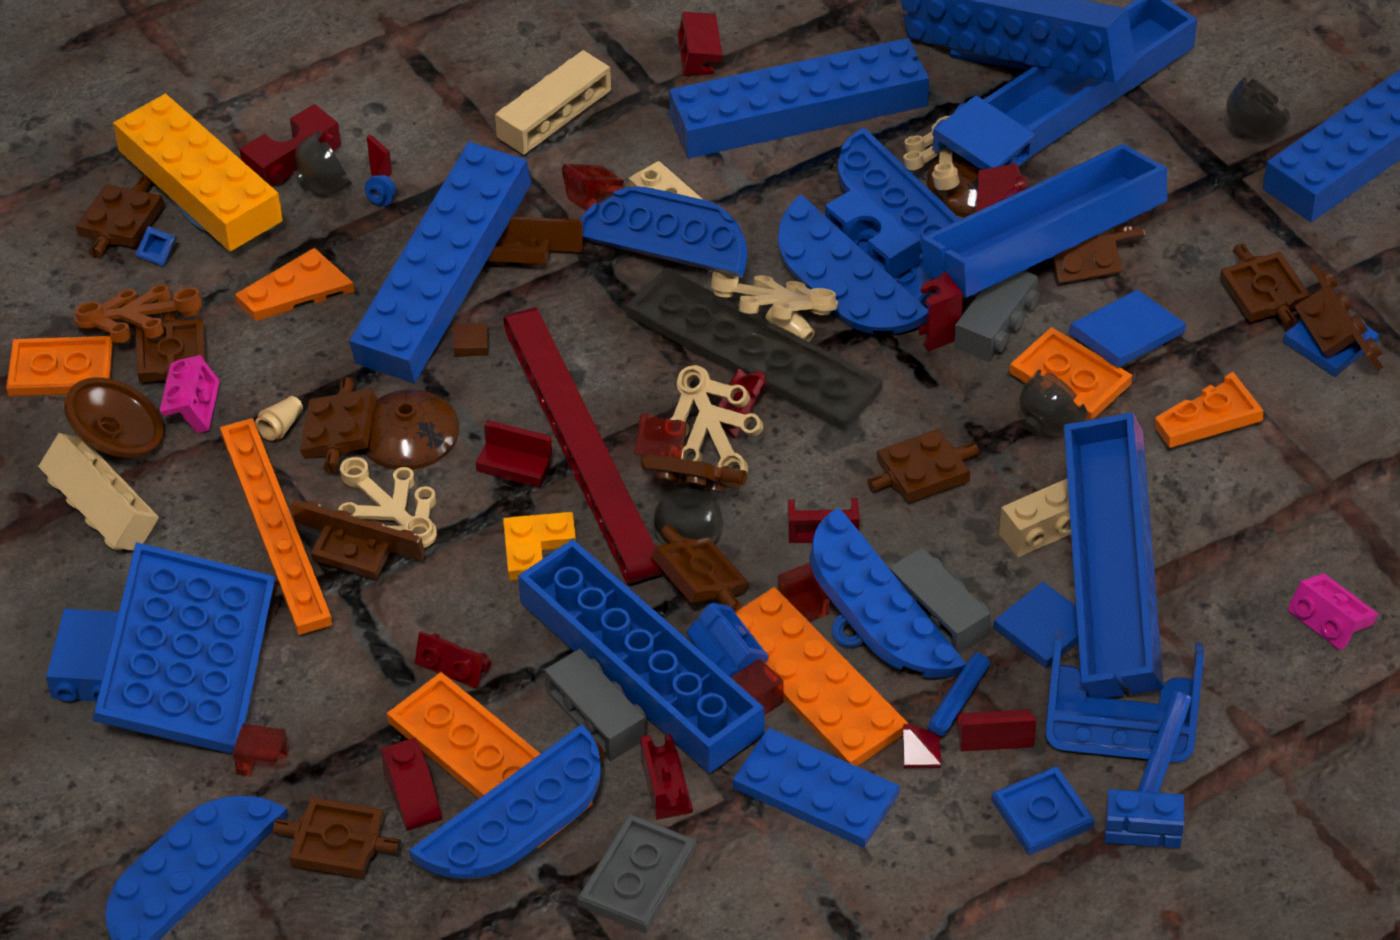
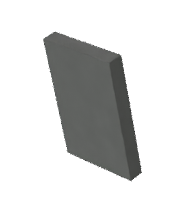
[577,814,697,933]

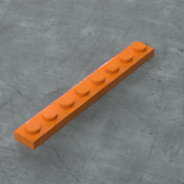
[220,418,332,635]

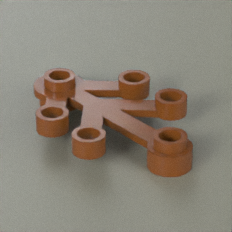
[74,284,202,343]

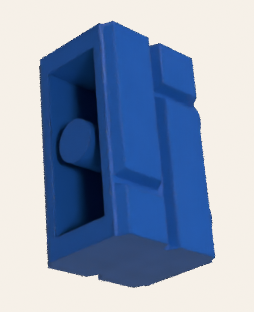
[686,603,769,687]
[1104,789,1184,849]

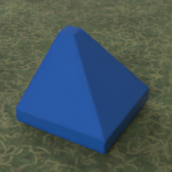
[135,226,177,267]

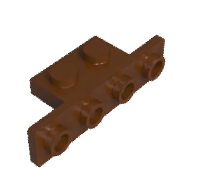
[487,217,583,267]
[1050,226,1146,286]
[1295,263,1384,371]
[291,499,425,580]

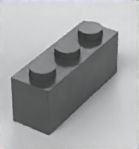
[954,271,1040,362]
[889,548,991,654]
[544,649,647,761]

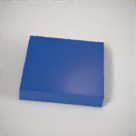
[1283,316,1379,377]
[993,582,1079,668]
[991,766,1095,856]

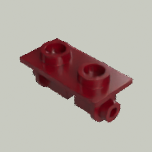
[717,368,767,438]
[414,631,492,689]

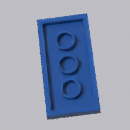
[733,728,900,848]

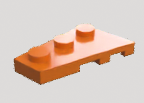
[235,248,355,321]
[1155,372,1264,448]

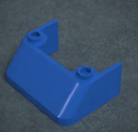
[1046,628,1204,762]

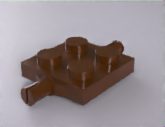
[76,176,165,258]
[1220,243,1311,329]
[136,311,206,385]
[299,377,377,473]
[867,429,979,503]
[641,454,747,493]
[651,524,749,613]
[273,797,401,879]

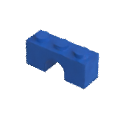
[825,188,920,279]

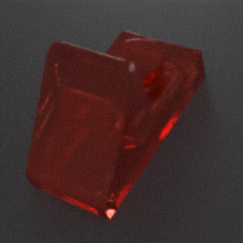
[561,164,624,211]

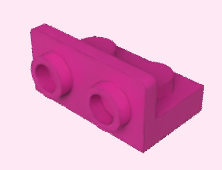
[160,355,220,434]
[1288,573,1379,650]

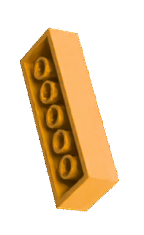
[113,93,283,252]

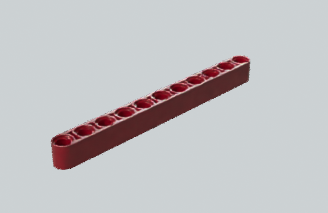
[503,307,662,585]

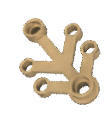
[903,116,960,190]
[711,271,838,320]
[666,365,763,472]
[338,457,437,548]

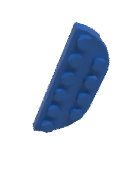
[837,127,961,253]
[580,186,747,278]
[778,194,927,334]
[809,508,966,678]
[409,724,601,878]
[106,796,288,940]

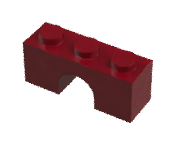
[239,104,341,187]

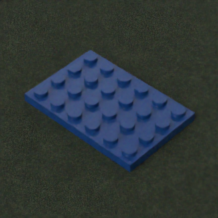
[92,542,275,755]

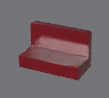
[476,420,553,488]
[956,709,1036,752]

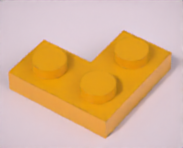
[503,512,576,581]

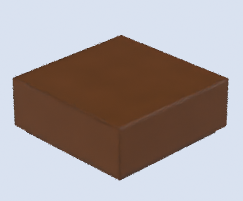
[454,323,488,356]

